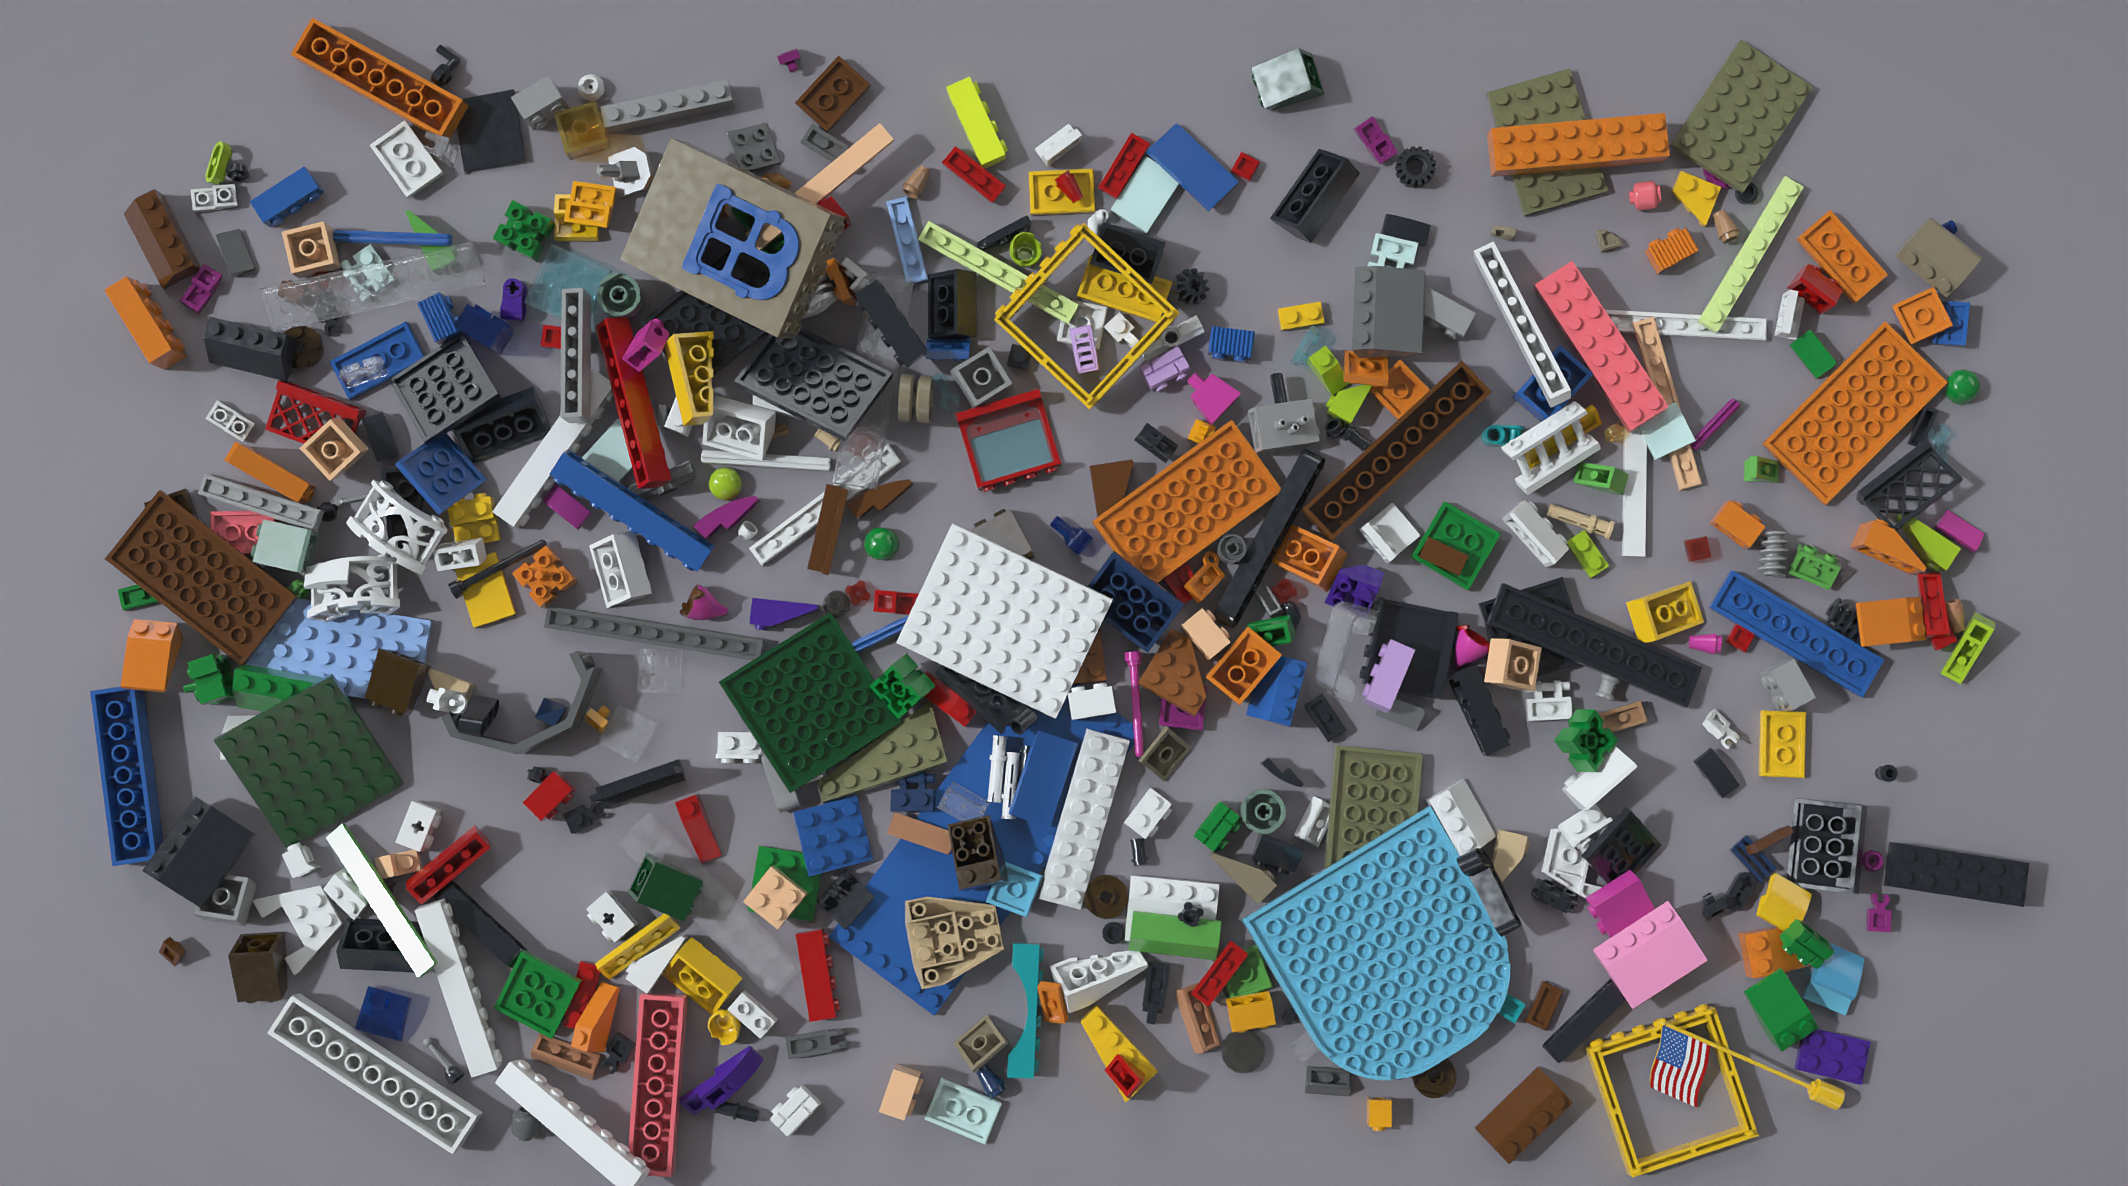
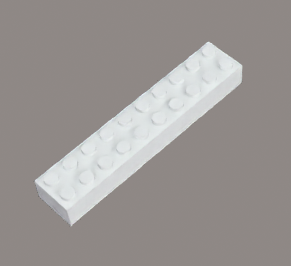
[267,993,483,1154]

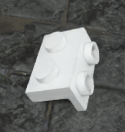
[323,867,369,920]

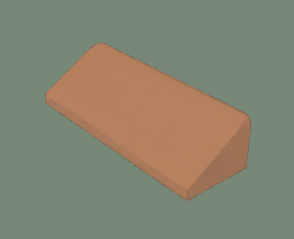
[887,812,952,855]
[1174,983,1220,1054]
[531,1033,602,1080]

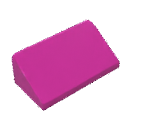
[1935,510,1984,552]

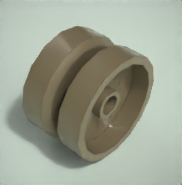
[898,374,934,424]

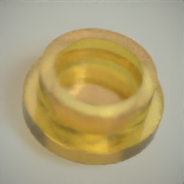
[1604,423,1625,443]

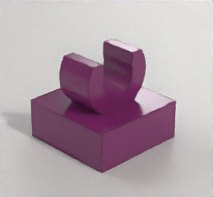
[777,48,800,73]

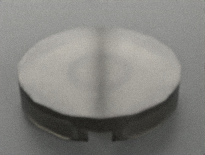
[1221,1030,1265,1074]

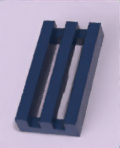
[1729,835,1777,883]

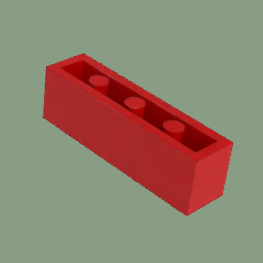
[406,825,491,905]
[795,928,841,1022]

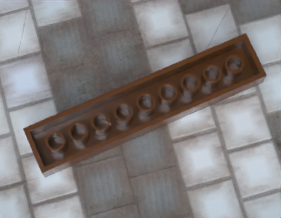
[1300,361,1492,542]

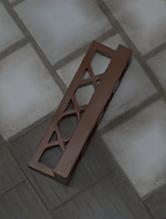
[807,484,848,575]

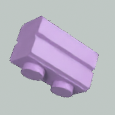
[1139,345,1190,392]

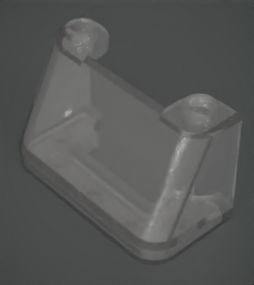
[1314,602,1378,702]

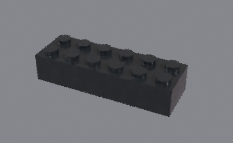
[1883,842,2030,907]

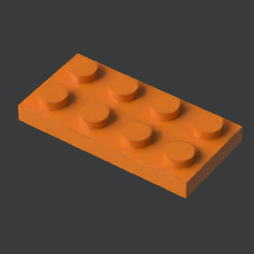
[1796,210,1888,304]

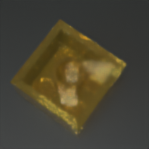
[554,101,612,160]

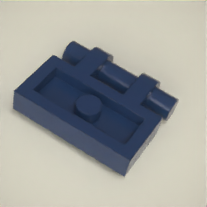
[890,772,936,813]

